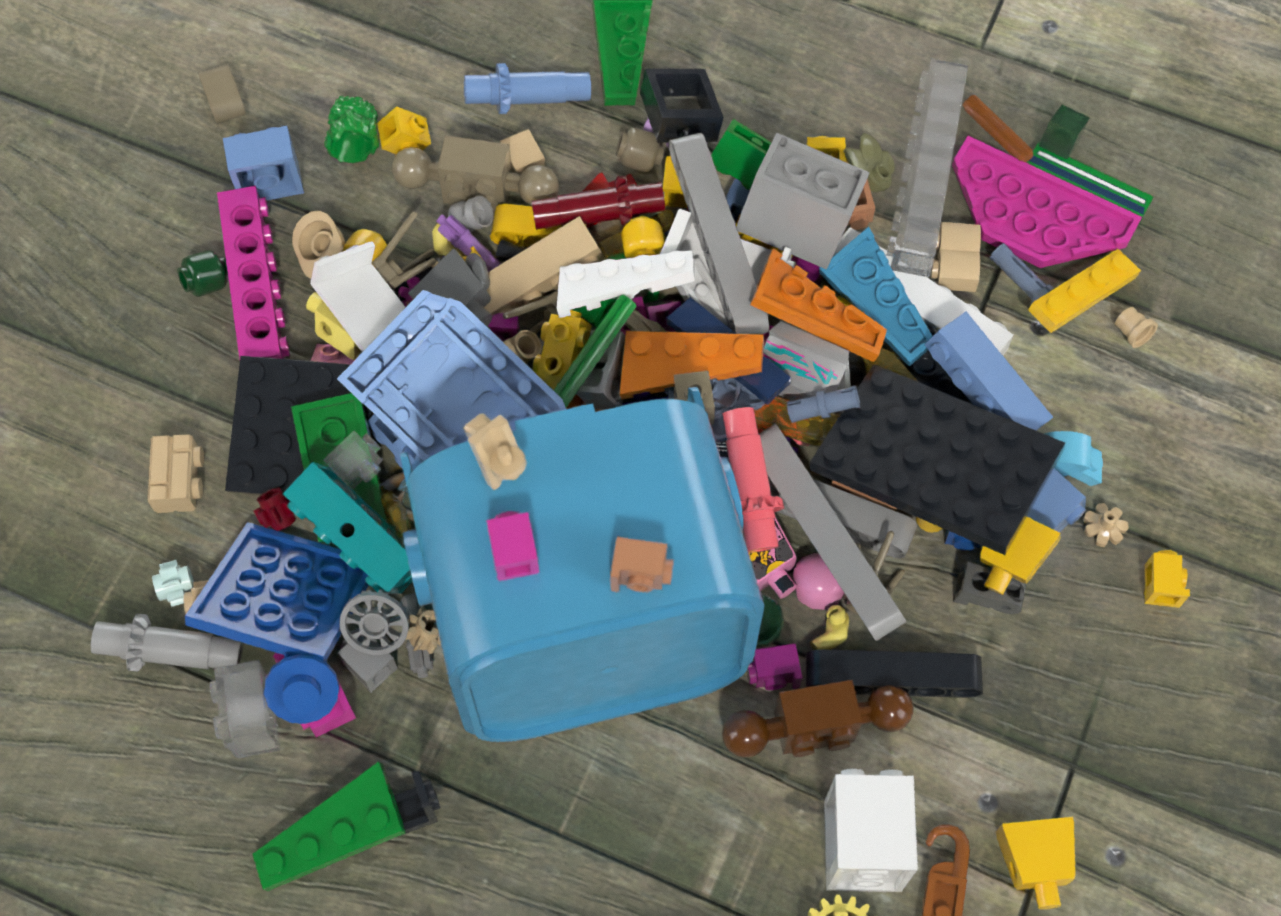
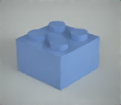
[223,126,304,201]

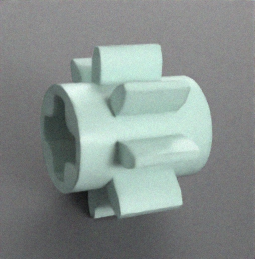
[152,560,194,606]

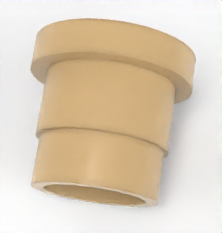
[1115,307,1158,348]

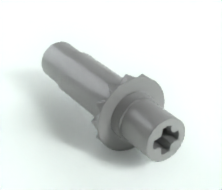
[91,613,243,672]

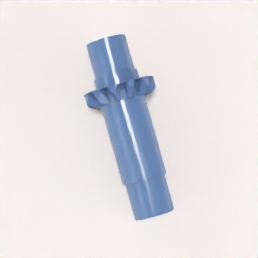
[464,63,591,114]

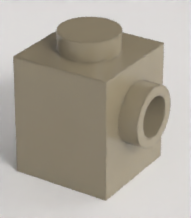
[674,371,715,425]

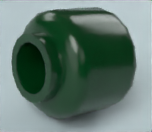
[177,250,228,297]

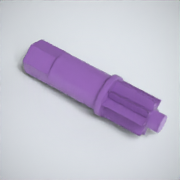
[436,214,502,272]

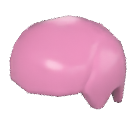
[793,553,845,609]

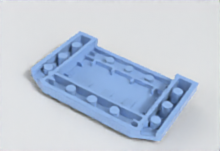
[337,290,566,461]

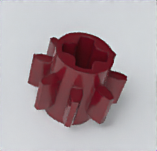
[253,488,296,531]

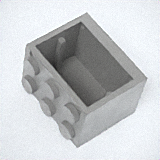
[736,133,870,270]

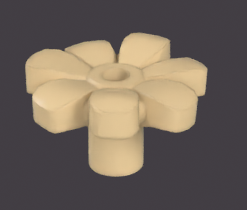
[1083,503,1128,547]

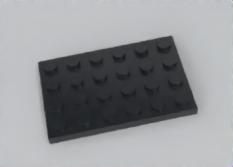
[810,364,1065,555]

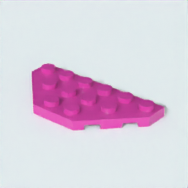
[952,136,1142,268]

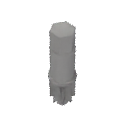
[401,593,434,678]

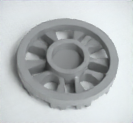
[340,590,409,655]

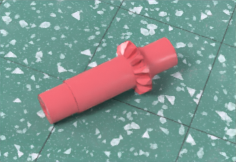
[722,407,784,553]

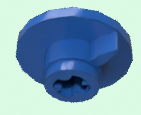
[264,652,339,724]

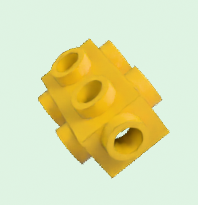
[533,310,592,390]

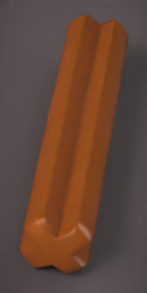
[963,95,1034,163]

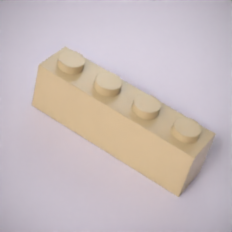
[484,216,605,315]

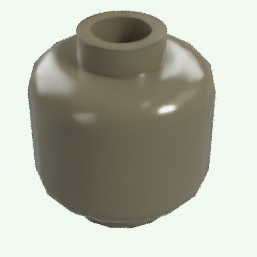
[616,127,664,173]

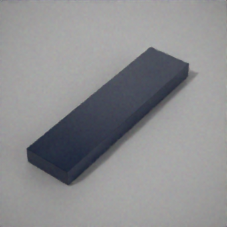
[667,297,791,405]

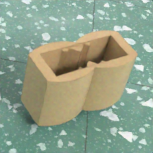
[931,222,981,292]

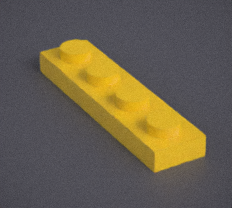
[1028,249,1141,333]

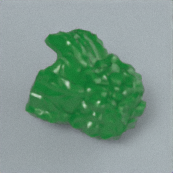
[324,95,380,163]

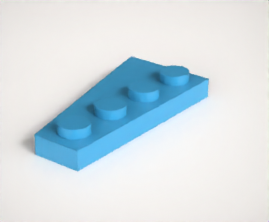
[819,227,933,366]

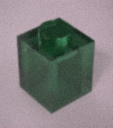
[1039,104,1090,159]

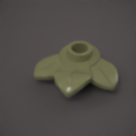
[843,133,895,193]

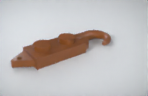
[921,824,970,916]

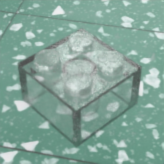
[210,660,280,759]

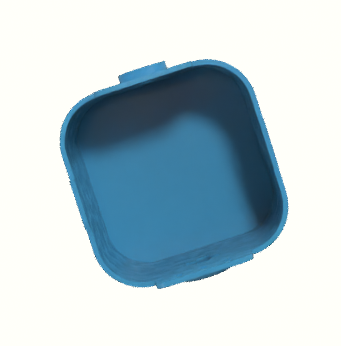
[400,386,764,742]

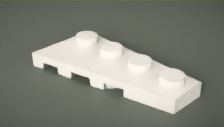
[557,250,695,318]

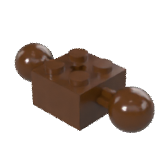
[722,680,913,758]

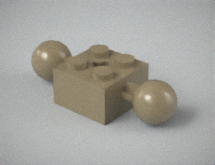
[391,136,559,212]

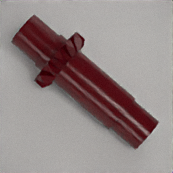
[531,175,665,230]

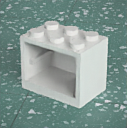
[824,769,918,892]

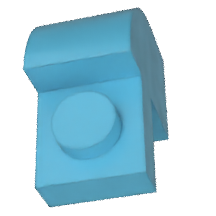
[1044,431,1103,486]

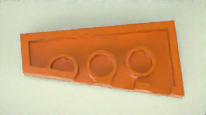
[750,248,887,362]
[620,331,764,400]

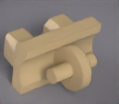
[464,413,527,490]

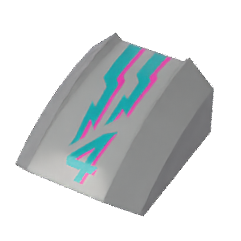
[763,321,849,401]

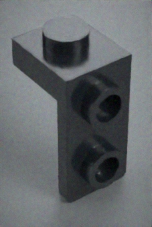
[394,770,441,838]

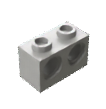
[576,330,625,410]

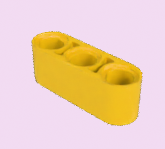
[490,204,587,248]

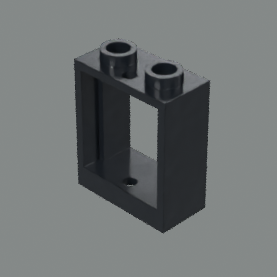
[640,69,724,143]

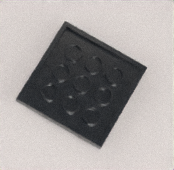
[225,356,373,495]

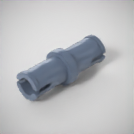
[787,385,860,423]

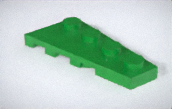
[592,0,653,106]
[252,762,406,891]

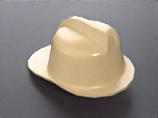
[292,211,345,278]

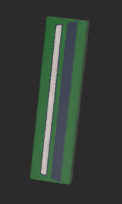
[1027,143,1154,226]

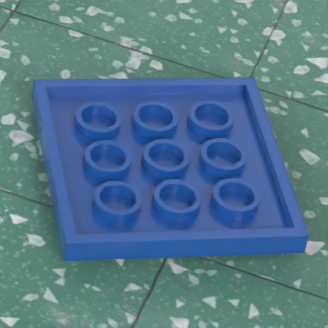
[185,522,369,662]

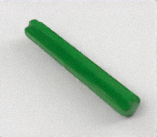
[553,295,636,408]

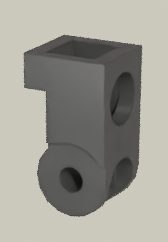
[953,562,1026,614]

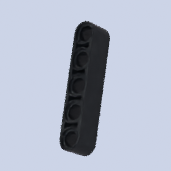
[806,649,983,698]

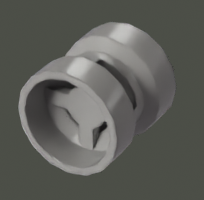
[448,196,494,232]

